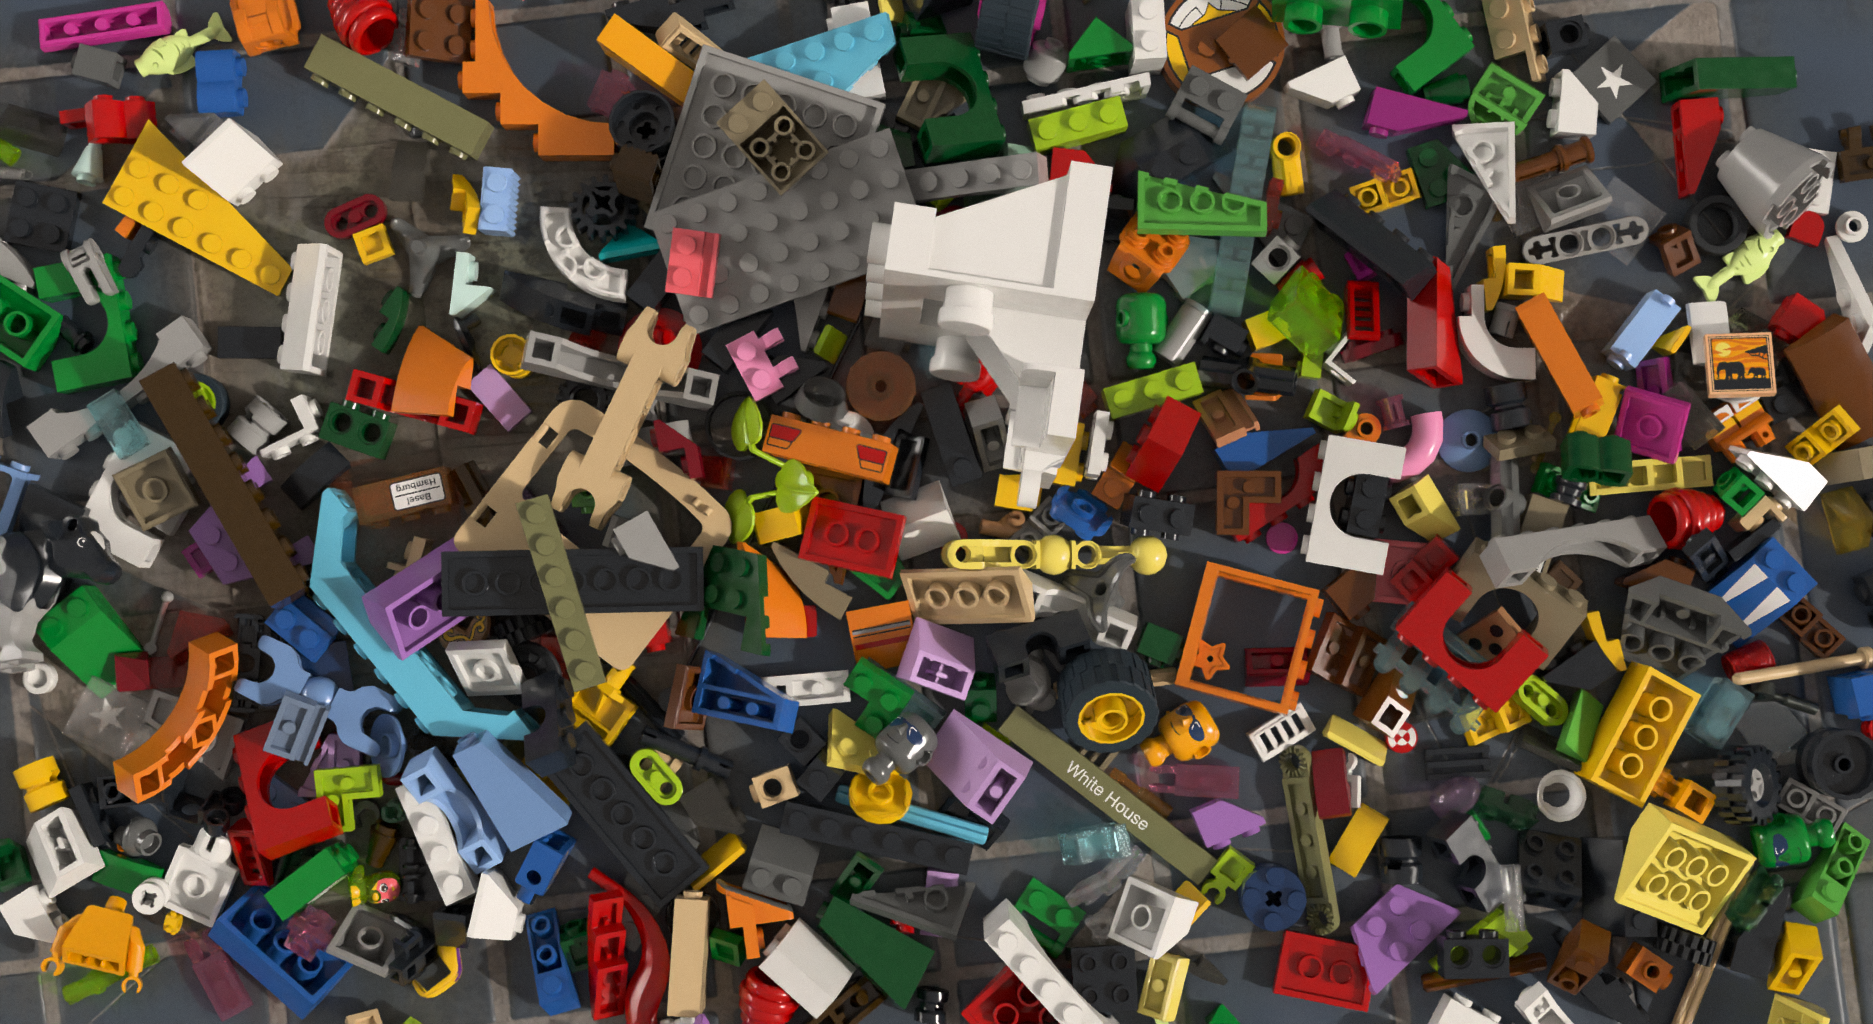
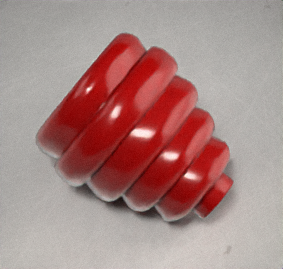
[327,0,399,55]
[1647,487,1725,550]
[739,965,800,1024]

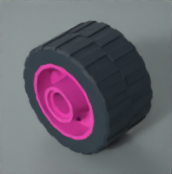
[975,0,1047,60]

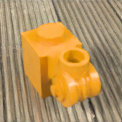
[1650,767,1717,824]

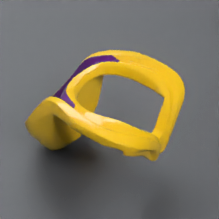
[411,945,462,998]

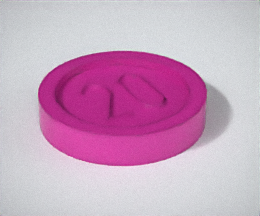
[1266,522,1298,554]

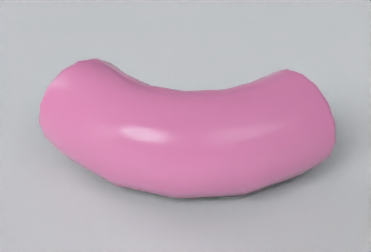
[1388,411,1443,484]

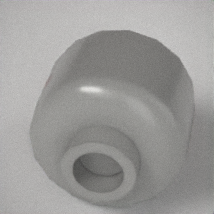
[1023,37,1068,87]

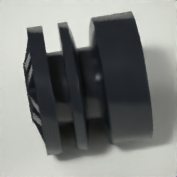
[609,90,678,169]

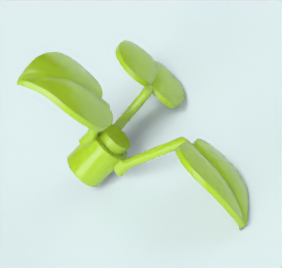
[724,396,819,544]

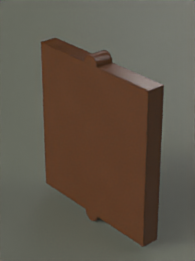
[1214,5,1289,81]

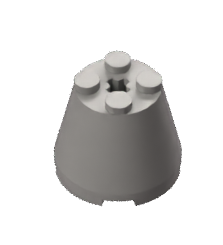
[1716,126,1835,239]

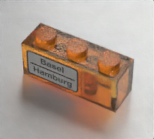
[351,466,459,530]

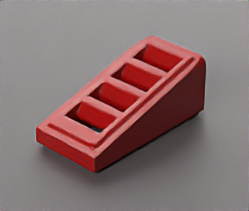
[1344,280,1380,341]
[227,818,274,886]

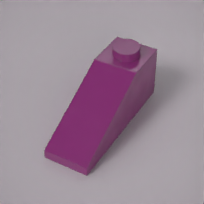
[1361,86,1468,139]

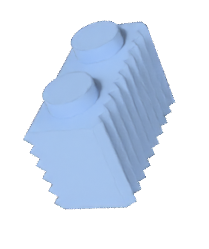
[478,166,521,237]

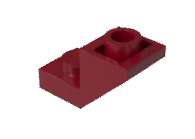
[650,419,706,481]

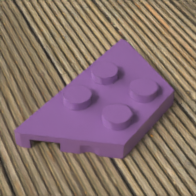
[1350,885,1461,995]

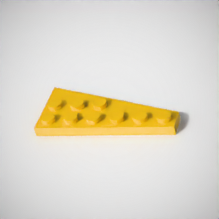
[102,119,293,297]

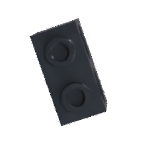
[1437,929,1510,979]

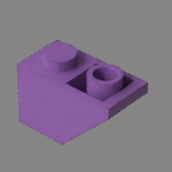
[1189,797,1266,850]

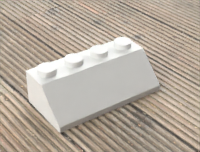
[277,243,343,377]

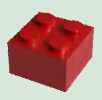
[1125,396,1202,493]

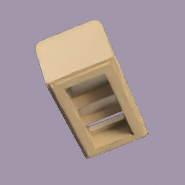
[655,12,722,70]

